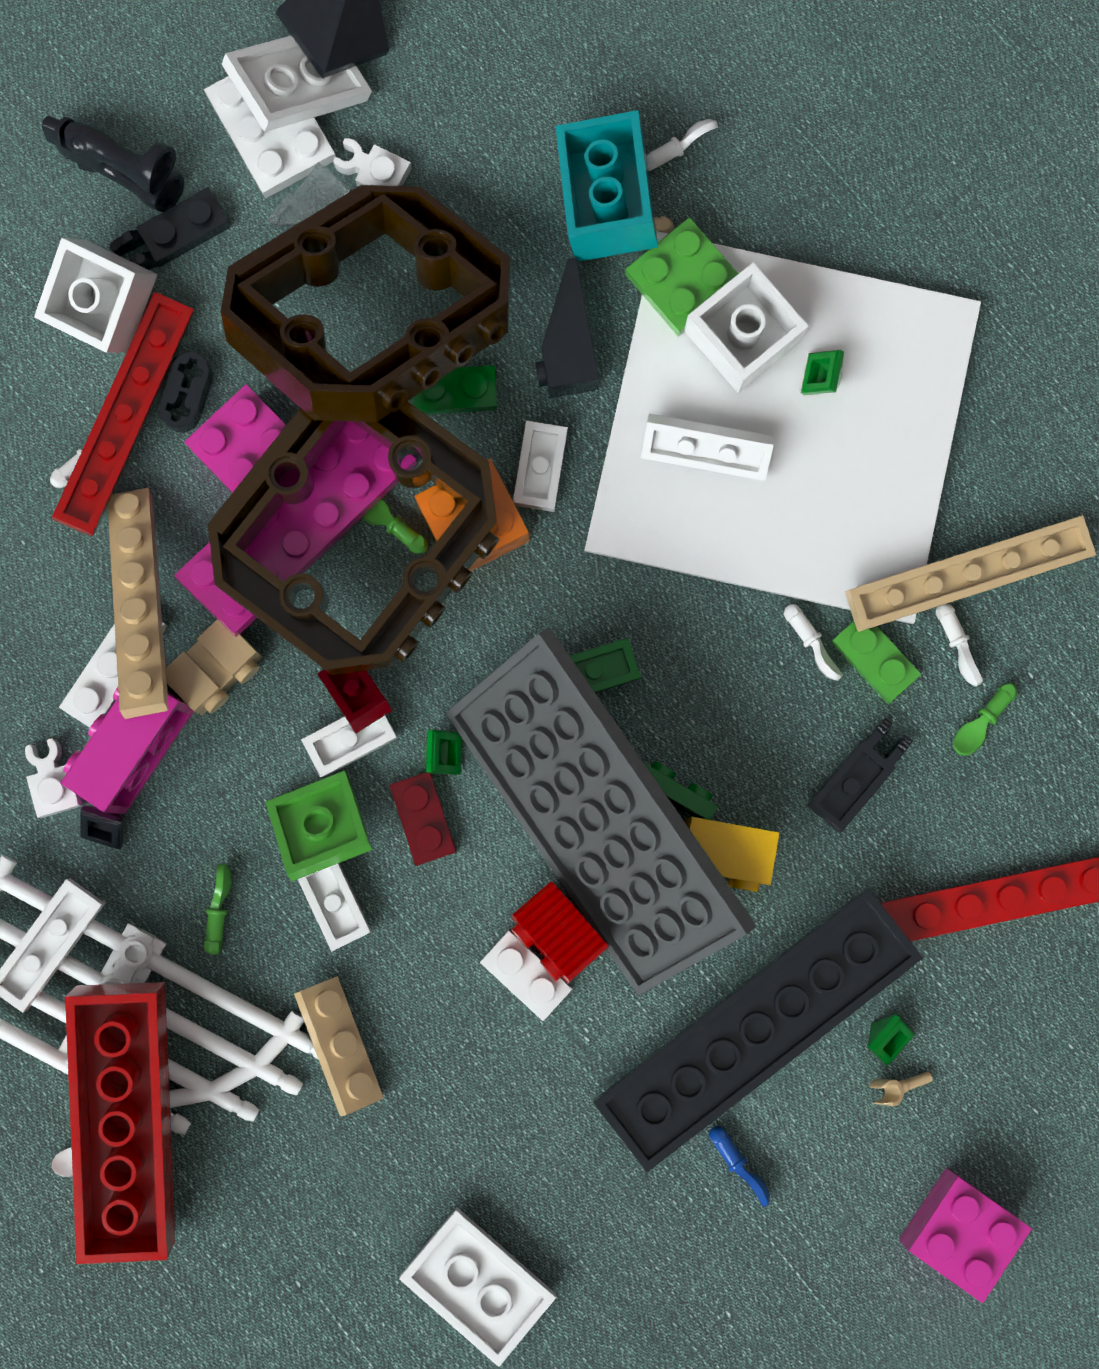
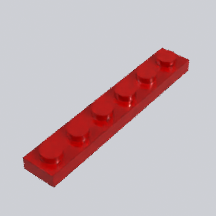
[52,292,194,537]
[879,856,1099,941]

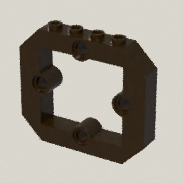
[220,185,510,422]
[208,401,499,675]

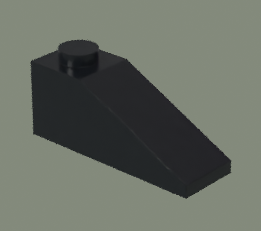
[535,258,599,399]

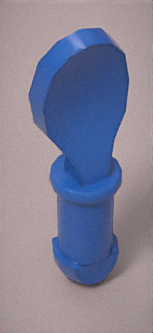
[709,1126,770,1207]

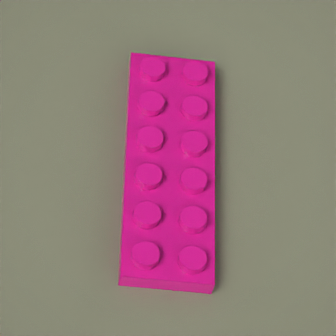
[174,421,416,637]

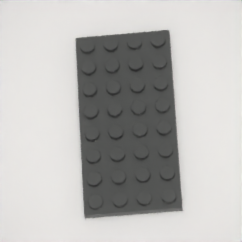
[445,627,756,996]

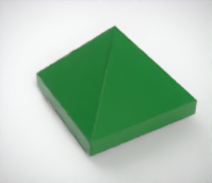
[801,350,844,395]
[424,730,462,775]
[868,1014,915,1066]

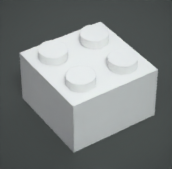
[34,238,158,353]
[684,262,809,393]

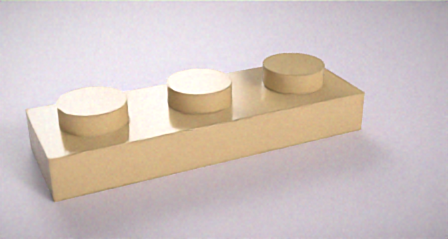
[294,976,384,1116]

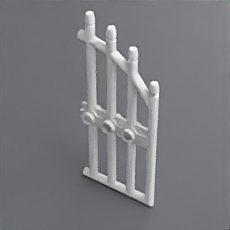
[0,855,319,1135]

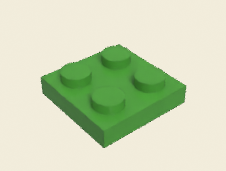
[625,217,738,336]
[266,771,373,881]

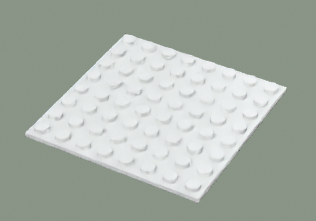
[584,231,981,624]

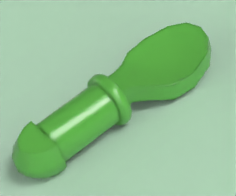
[362,499,428,554]
[953,682,1018,756]
[204,863,232,955]

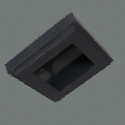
[80,806,124,850]

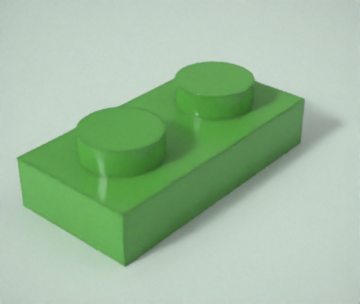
[831,621,921,704]

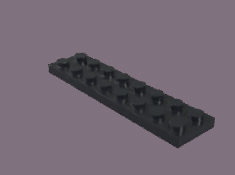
[593,887,923,1172]

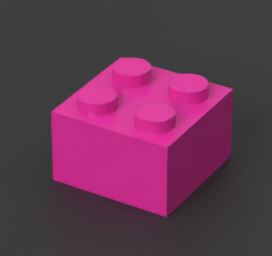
[184,384,286,493]
[899,1167,1032,1303]

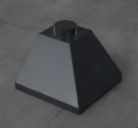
[276,0,389,78]

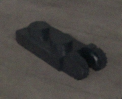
[109,187,231,270]
[806,718,913,833]

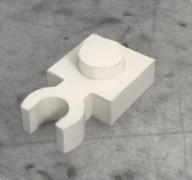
[333,138,412,186]
[25,738,83,818]

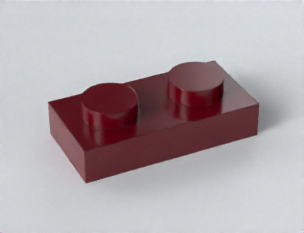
[317,670,392,734]
[389,773,457,866]

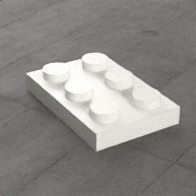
[222,36,372,132]
[204,76,336,199]
[399,1207,556,1367]

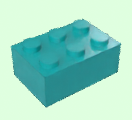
[555,110,658,262]

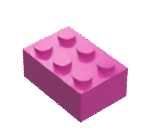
[60,687,194,814]

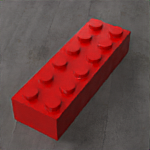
[65,982,176,1264]

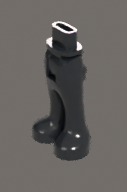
[42,115,184,212]

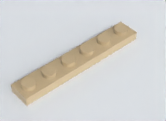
[108,488,169,719]
[845,515,1096,632]

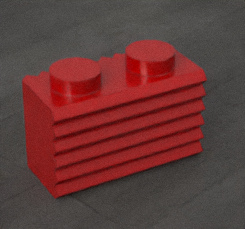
[511,881,609,984]

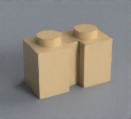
[166,620,263,715]

